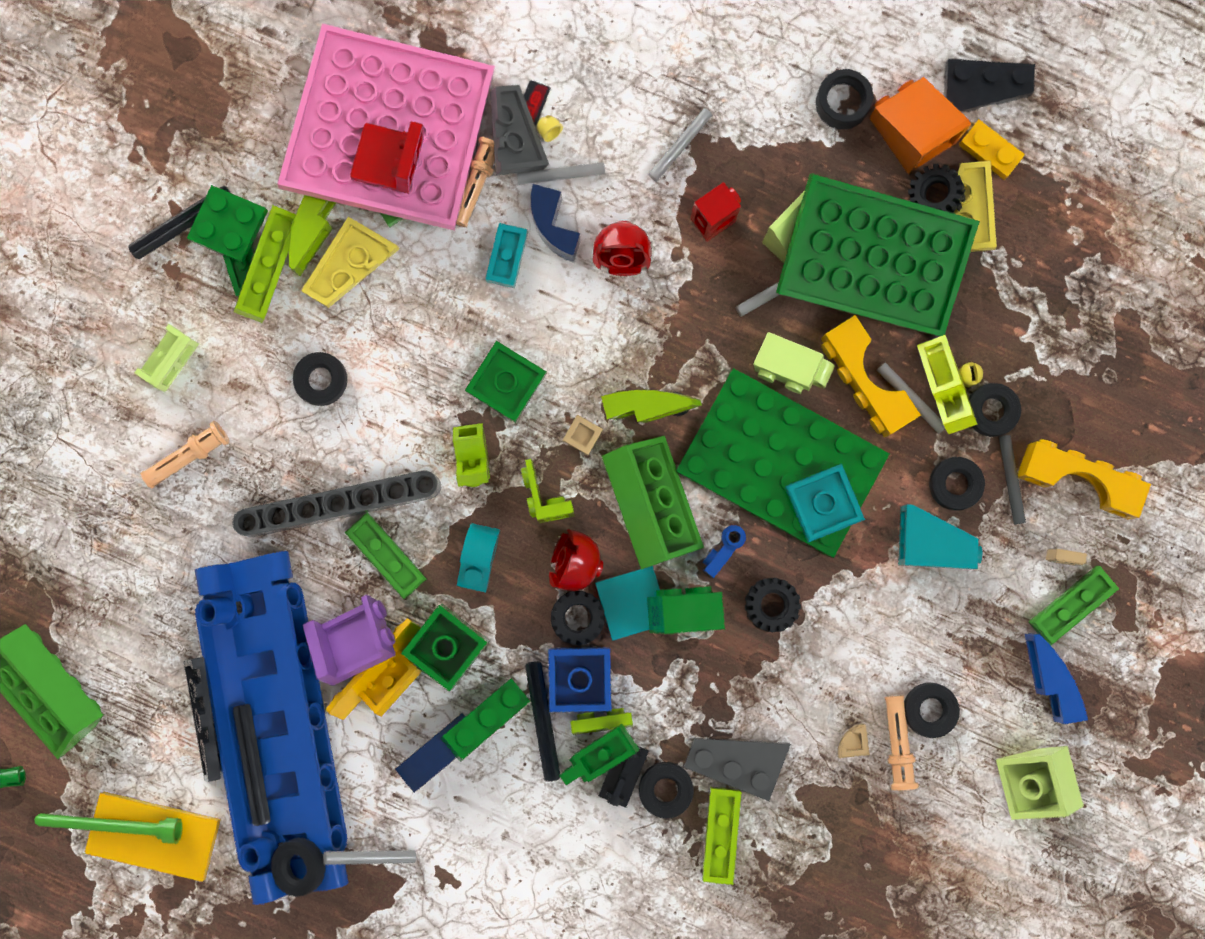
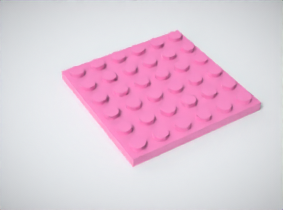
[277,24,494,231]

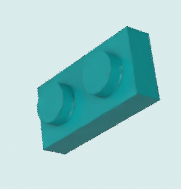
[485,223,528,288]

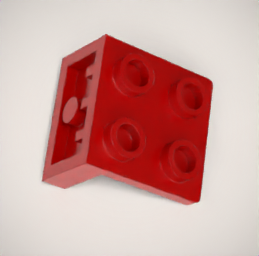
[350,121,424,194]

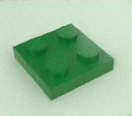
[187,185,268,264]
[465,340,547,423]

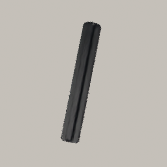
[128,185,231,259]
[525,661,560,782]
[232,704,271,826]

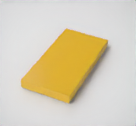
[84,792,221,882]

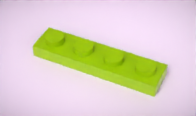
[233,205,296,323]

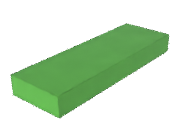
[345,512,427,599]
[1029,565,1119,645]

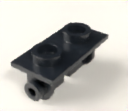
[598,746,649,808]

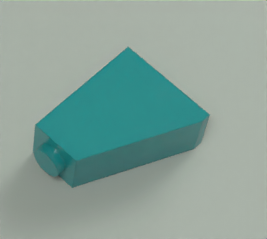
[898,504,983,570]

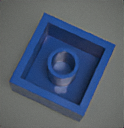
[548,647,611,712]

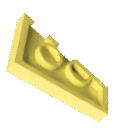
[954,161,997,252]
[301,216,400,308]

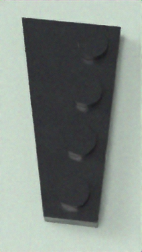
[183,656,222,782]

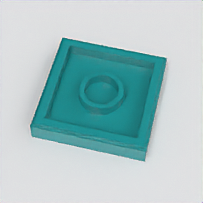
[785,464,865,542]
[595,566,660,641]

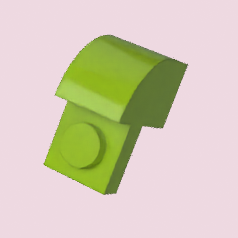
[453,423,490,487]

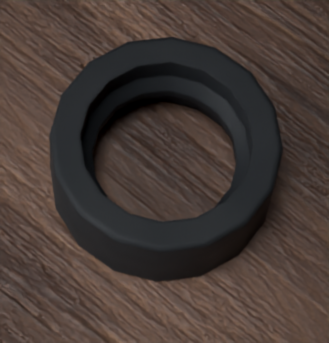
[815,69,874,130]

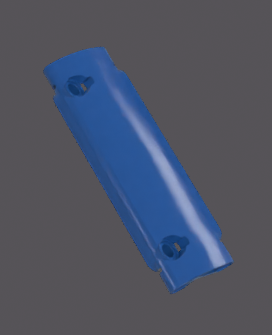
[194,551,349,905]

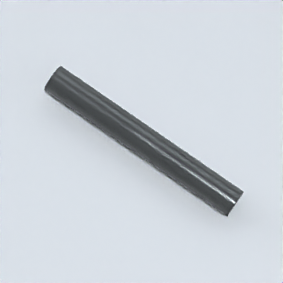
[999,435,1026,525]

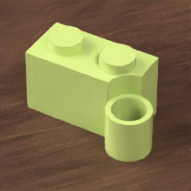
[753,332,835,394]

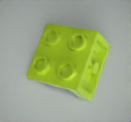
[521,459,575,523]

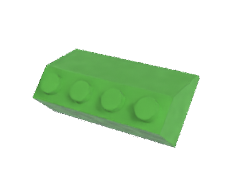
[602,436,704,570]
[0,624,103,759]

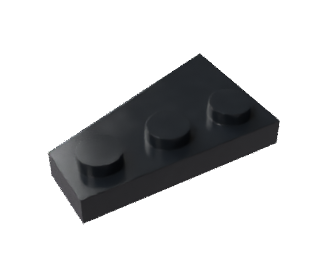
[944,59,1035,113]

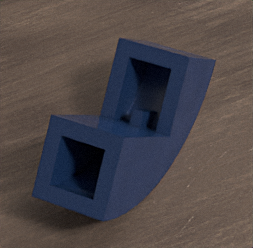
[531,184,581,263]
[395,713,465,793]

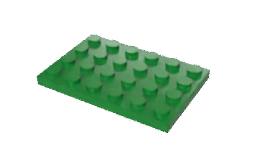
[776,174,980,336]
[676,368,890,558]

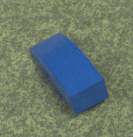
[1024,633,1088,724]

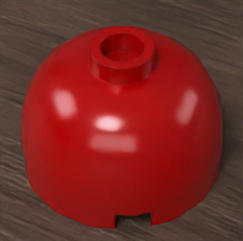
[592,221,652,276]
[549,529,603,591]

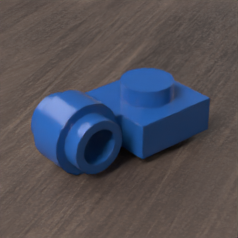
[702,525,746,578]

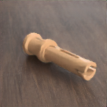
[457,137,495,227]
[140,421,230,489]
[885,695,919,790]

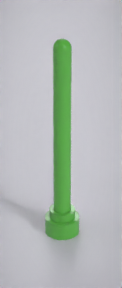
[34,814,183,844]

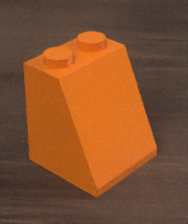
[870,77,971,175]

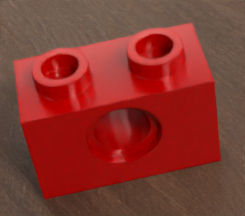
[690,182,741,242]

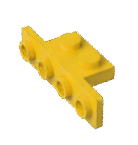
[326,619,422,720]

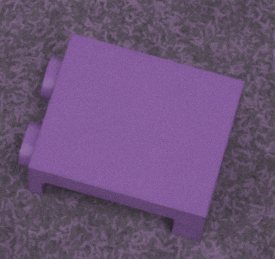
[303,595,396,686]

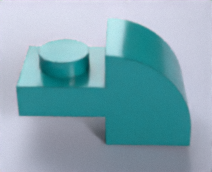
[457,523,500,593]

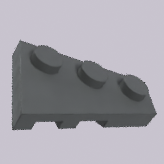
[490,85,549,176]
[683,737,791,801]

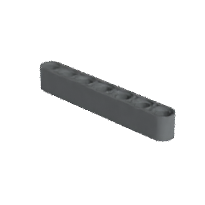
[232,471,441,537]

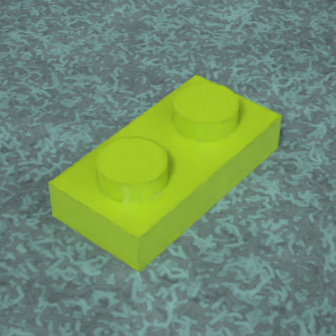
[570,708,633,735]

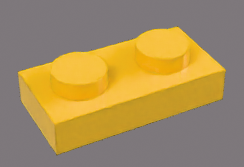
[959,120,1025,180]

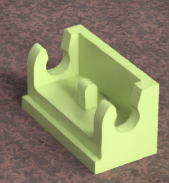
[134,324,199,392]

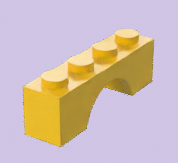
[821,315,921,438]
[1017,439,1151,519]

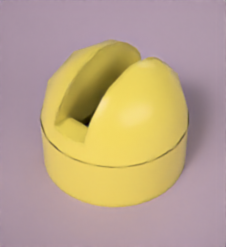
[537,116,563,142]
[959,362,983,387]

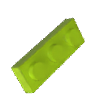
[702,787,741,885]

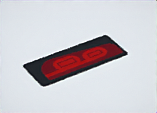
[524,80,551,127]

